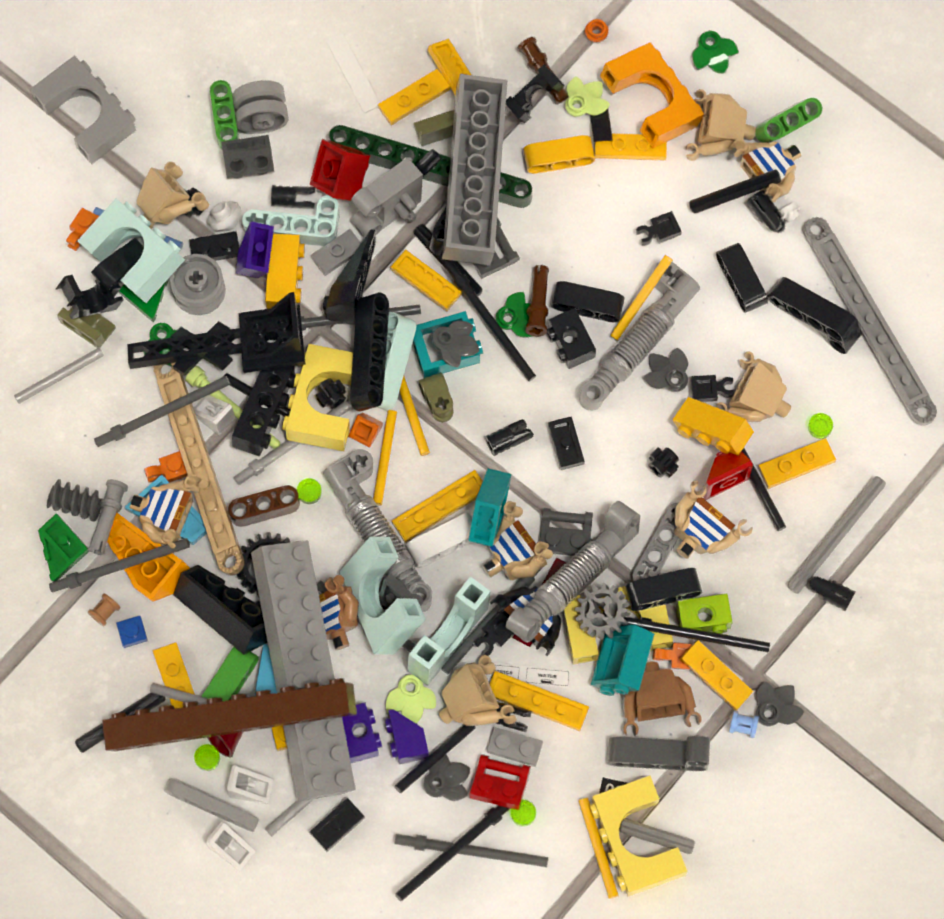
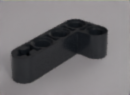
[767,277,861,354]

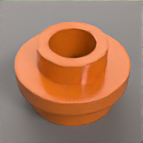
[585,19,609,42]

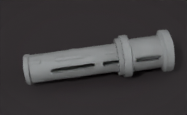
[88,479,128,555]

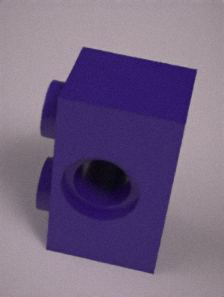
[342,703,382,763]

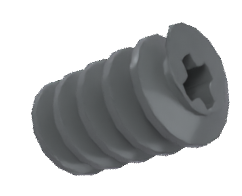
[47,479,102,522]

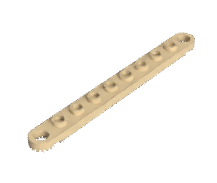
[153,362,244,575]

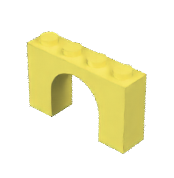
[282,344,353,451]
[563,586,673,665]
[589,776,687,897]

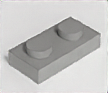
[487,727,543,767]

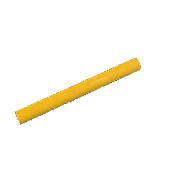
[610,255,673,340]
[399,376,430,456]
[373,410,397,506]
[579,798,619,899]

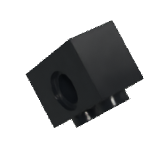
[547,308,596,369]

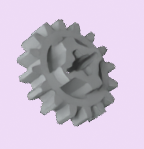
[575,583,631,640]

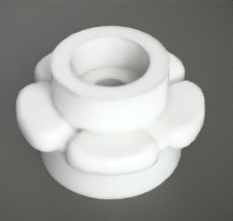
[778,202,801,223]

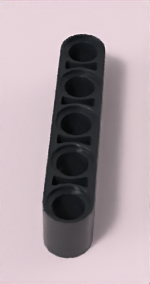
[350,292,389,411]

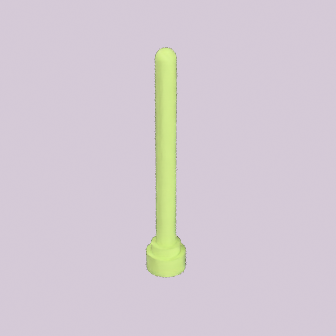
[185,366,280,449]

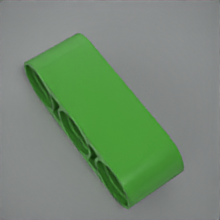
[210,80,239,149]
[755,97,823,143]
[202,647,259,701]

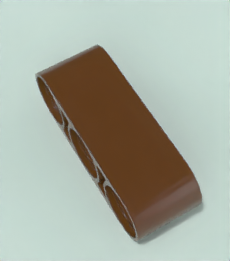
[228,485,300,527]

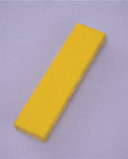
[392,470,483,543]
[490,671,589,731]

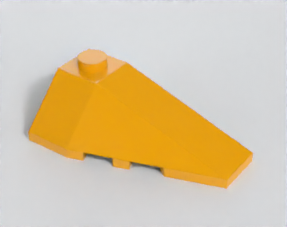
[107,512,190,602]

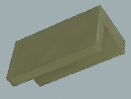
[414,110,454,146]
[57,307,116,348]

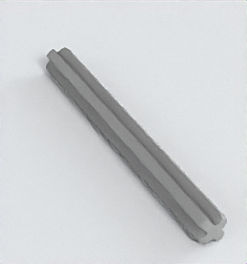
[788,476,886,594]

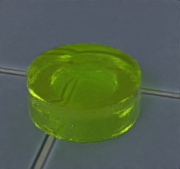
[808,413,833,439]
[297,478,322,504]
[194,744,220,771]
[511,800,536,827]

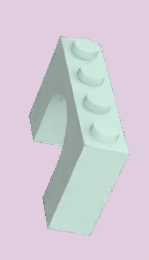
[78,198,185,303]
[340,536,426,655]
[408,577,491,686]

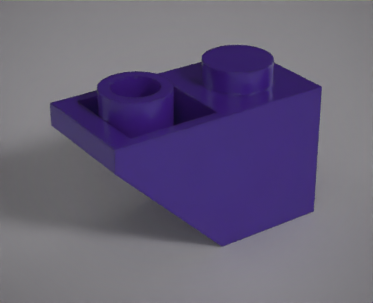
[385,709,429,764]

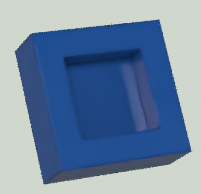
[116,616,148,648]

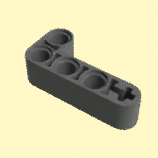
[608,736,710,771]

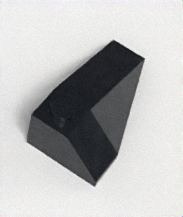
[323,229,376,325]

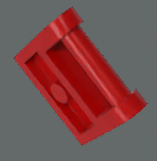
[470,754,531,810]

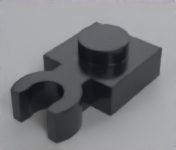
[636,211,682,246]
[691,375,735,402]
[472,612,514,656]

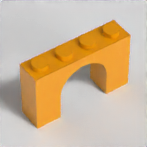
[600,42,704,148]

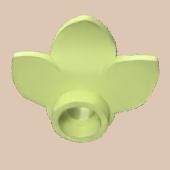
[565,77,610,117]
[386,675,436,723]

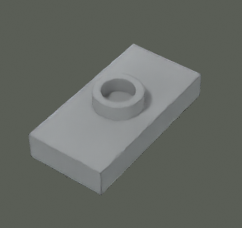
[311,229,361,276]

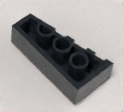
[173,565,268,655]

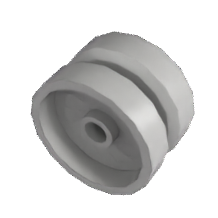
[232,80,289,134]
[169,254,226,316]

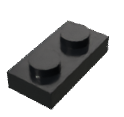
[189,231,240,261]
[548,416,585,470]
[309,798,365,852]

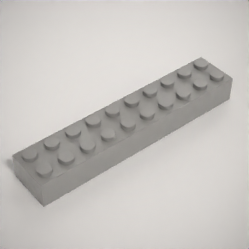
[251,540,356,802]

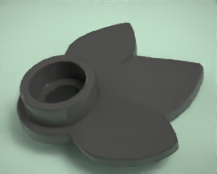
[432,321,479,367]
[644,348,688,392]
[756,682,804,727]
[424,754,470,801]

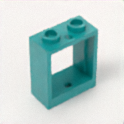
[413,311,483,378]
[468,468,512,547]
[591,624,654,696]

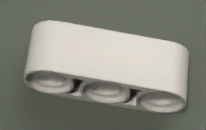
[406,513,472,568]

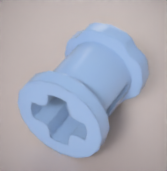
[729,711,759,738]

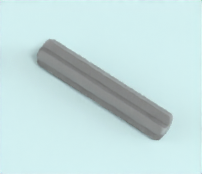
[620,819,695,854]

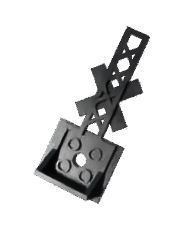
[127,292,306,376]

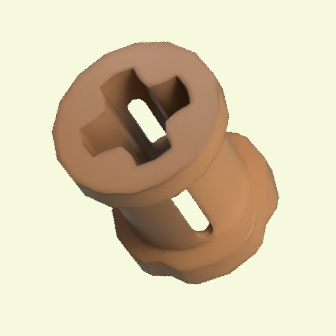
[88,593,121,627]

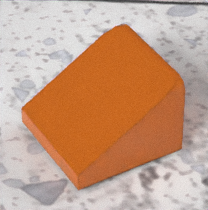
[348,413,383,447]

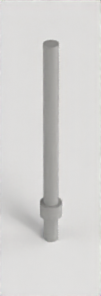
[233,398,353,485]

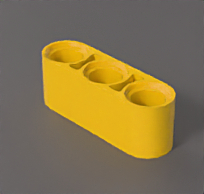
[523,135,595,174]

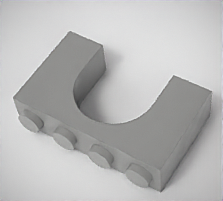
[30,55,136,165]

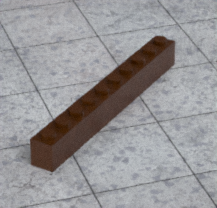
[102,678,357,752]

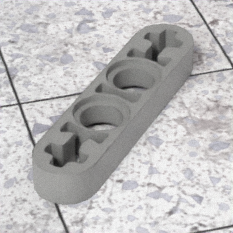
[632,502,679,581]
[164,779,259,832]

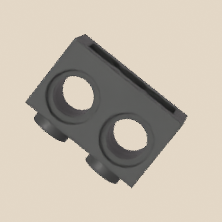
[221,135,274,179]

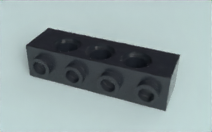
[232,366,296,456]

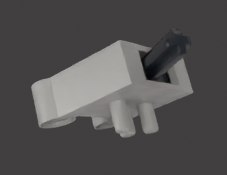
[351,149,441,237]

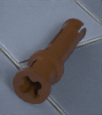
[517,37,569,104]
[525,265,549,336]

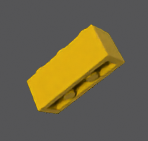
[265,234,305,309]
[673,397,754,455]

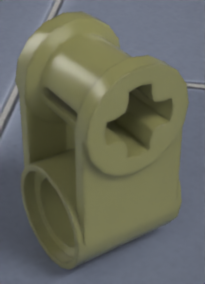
[418,372,454,422]

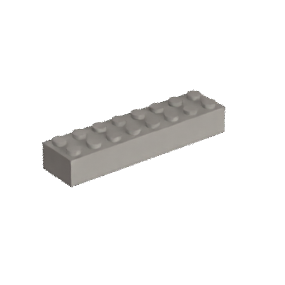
[442,74,508,265]

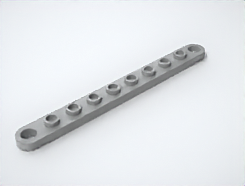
[805,217,937,425]

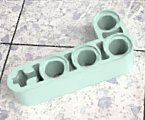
[242,195,340,246]
[378,312,416,411]

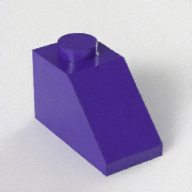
[235,221,274,278]

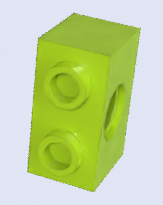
[676,594,733,634]

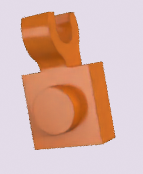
[66,208,99,251]
[144,451,188,483]
[653,643,692,670]

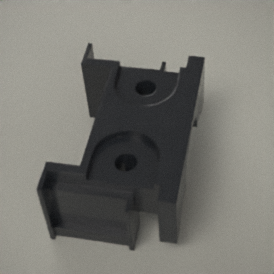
[506,65,565,123]
[56,274,123,319]

